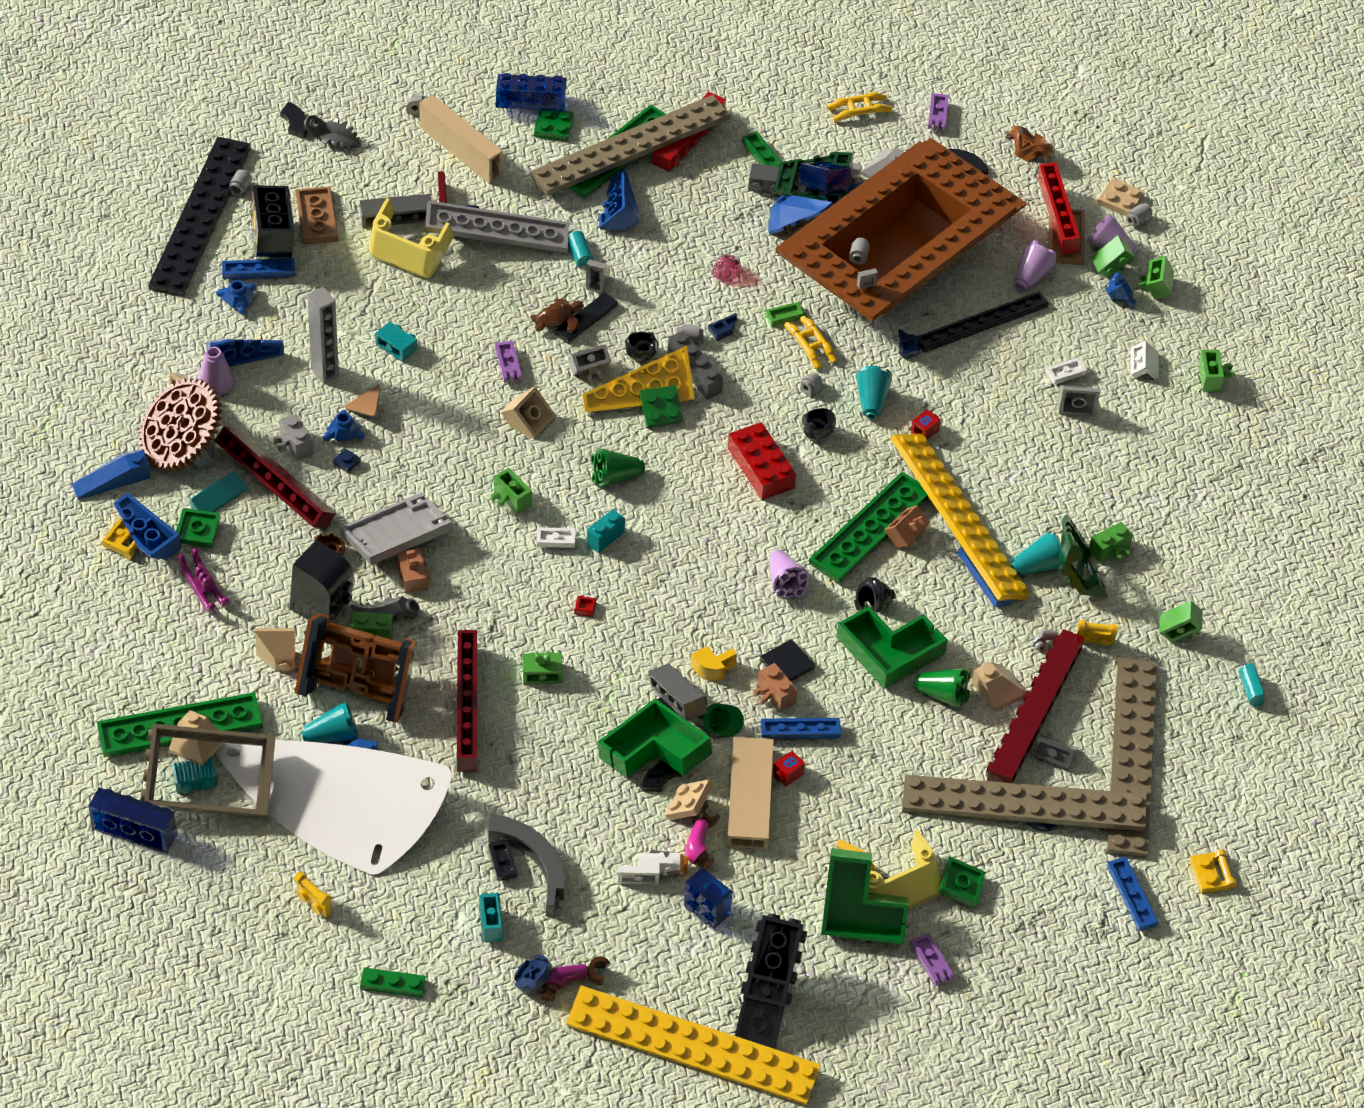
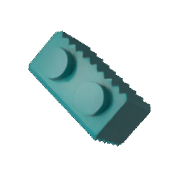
[375,321,417,362]
[586,509,626,553]
[172,757,217,793]
[479,893,504,943]

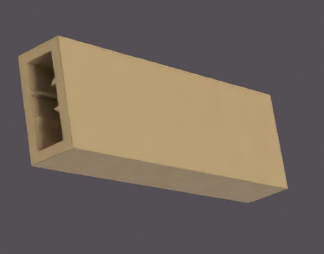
[419,95,503,184]
[727,737,773,850]

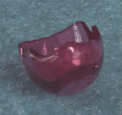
[711,254,741,283]

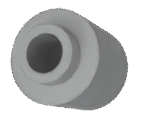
[229,170,252,196]
[1126,203,1152,227]
[849,238,870,264]
[677,324,704,343]

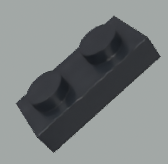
[488,840,517,881]

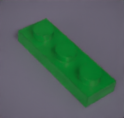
[742,131,782,167]
[360,967,426,998]

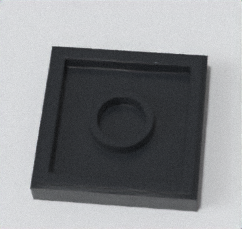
[760,639,815,682]

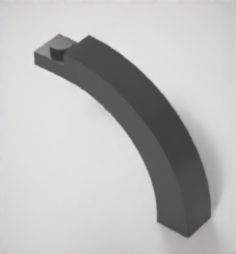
[488,814,565,917]

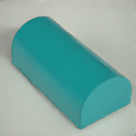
[568,231,594,267]
[1238,663,1265,706]

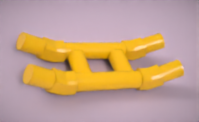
[827,92,892,123]
[784,316,837,369]

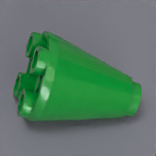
[591,449,645,486]
[914,668,971,708]

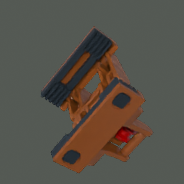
[294,613,417,723]

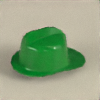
[698,703,744,737]

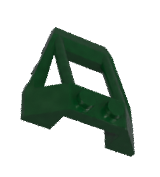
[774,152,853,204]
[1059,514,1108,598]

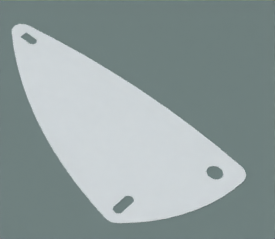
[216,740,452,875]

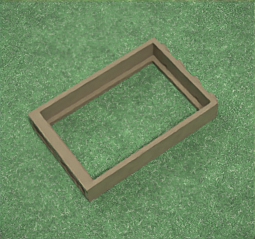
[141,724,276,819]

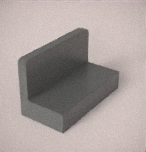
[1032,735,1078,769]

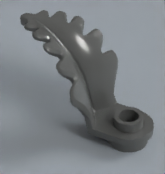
[304,115,361,148]
[351,596,420,619]

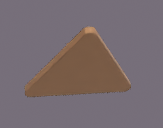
[345,385,381,417]

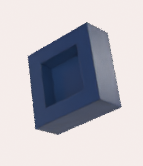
[333,448,360,473]

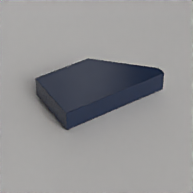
[708,313,738,341]
[898,329,921,359]

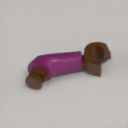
[540,956,611,1001]

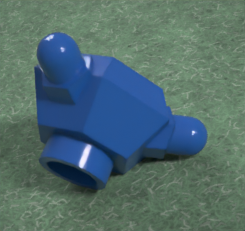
[1105,272,1136,307]
[216,280,257,315]
[323,410,365,441]

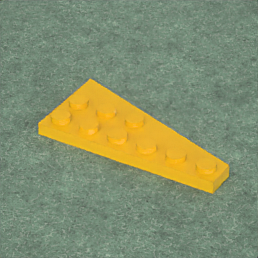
[582,345,695,413]

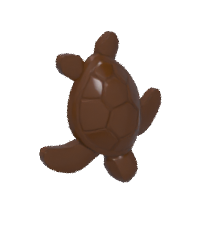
[530,299,584,333]

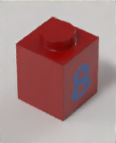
[911,409,941,440]
[773,751,805,787]

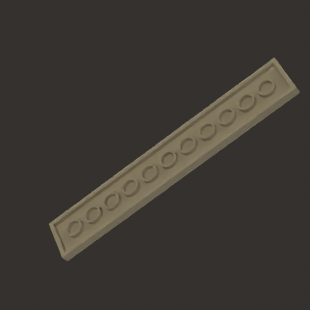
[530,95,730,196]
[1106,657,1157,858]
[902,775,1146,831]

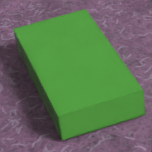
[765,302,805,327]

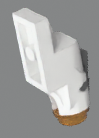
[618,850,688,885]

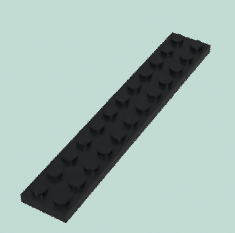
[148,136,251,297]

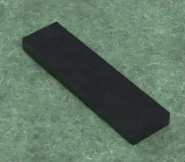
[555,292,618,344]

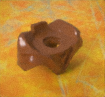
[1005,126,1055,163]

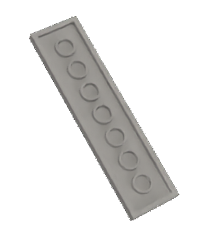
[425,200,569,253]

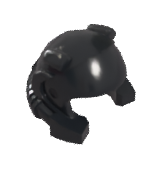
[854,577,896,612]

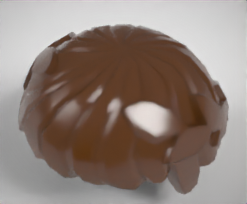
[314,533,345,555]

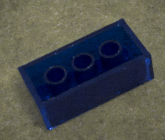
[496,73,567,111]
[88,787,177,854]

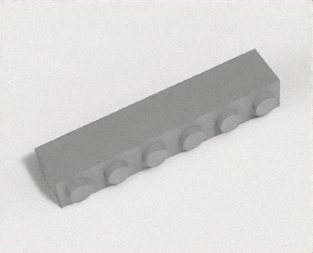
[307,287,339,384]

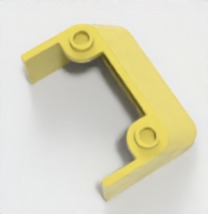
[369,198,454,278]
[868,829,941,910]

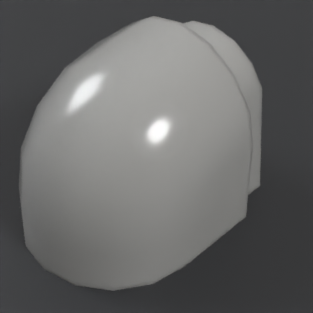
[406,94,428,116]
[800,373,823,398]

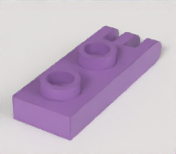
[928,93,949,131]
[495,341,522,383]
[910,933,954,986]

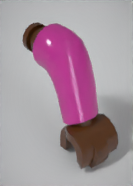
[685,800,721,871]

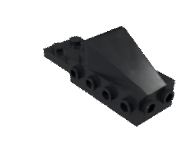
[734,913,808,1049]

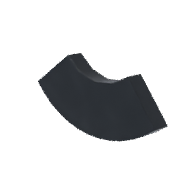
[280,102,307,138]
[949,149,989,174]
[642,760,682,792]

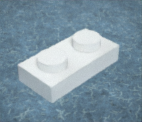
[1046,357,1087,385]
[537,528,575,548]

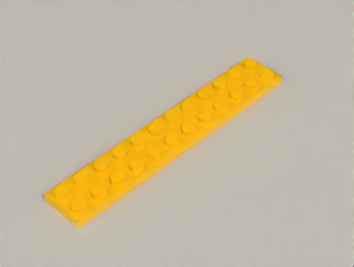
[891,434,1031,601]
[566,985,821,1106]

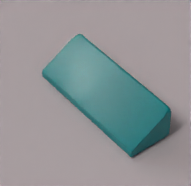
[190,470,248,512]

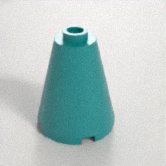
[856,366,893,419]
[1011,531,1061,576]
[301,702,359,743]

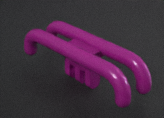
[177,548,230,614]

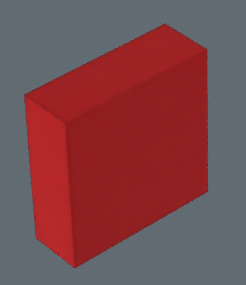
[574,595,597,618]

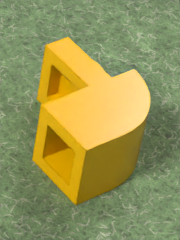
[690,646,737,681]

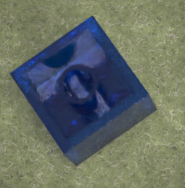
[799,162,851,194]
[684,868,733,929]

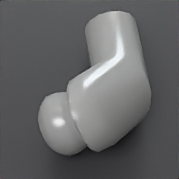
[1033,630,1058,651]

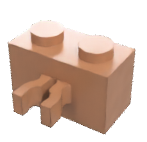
[884,505,930,548]
[397,548,431,593]
[753,663,797,712]

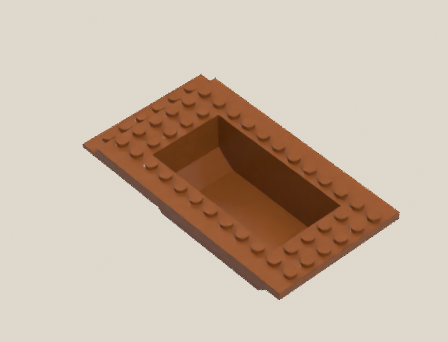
[775,137,1027,322]

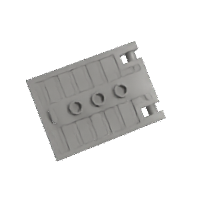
[340,492,453,565]

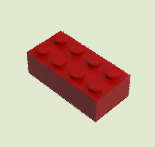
[727,422,796,500]

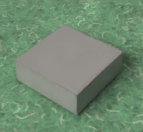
[857,269,878,289]

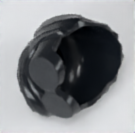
[625,331,659,361]
[802,408,836,442]

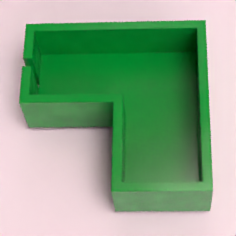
[836,606,948,689]
[597,699,712,778]
[821,848,909,945]

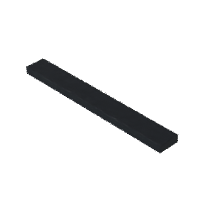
[917,291,1049,353]

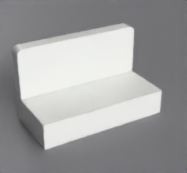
[1131,340,1159,380]

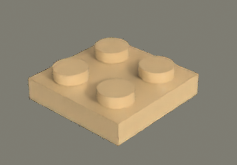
[1098,178,1145,216]
[665,779,714,820]

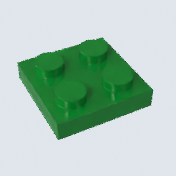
[534,108,574,141]
[639,385,683,428]
[176,508,221,548]
[938,856,986,908]

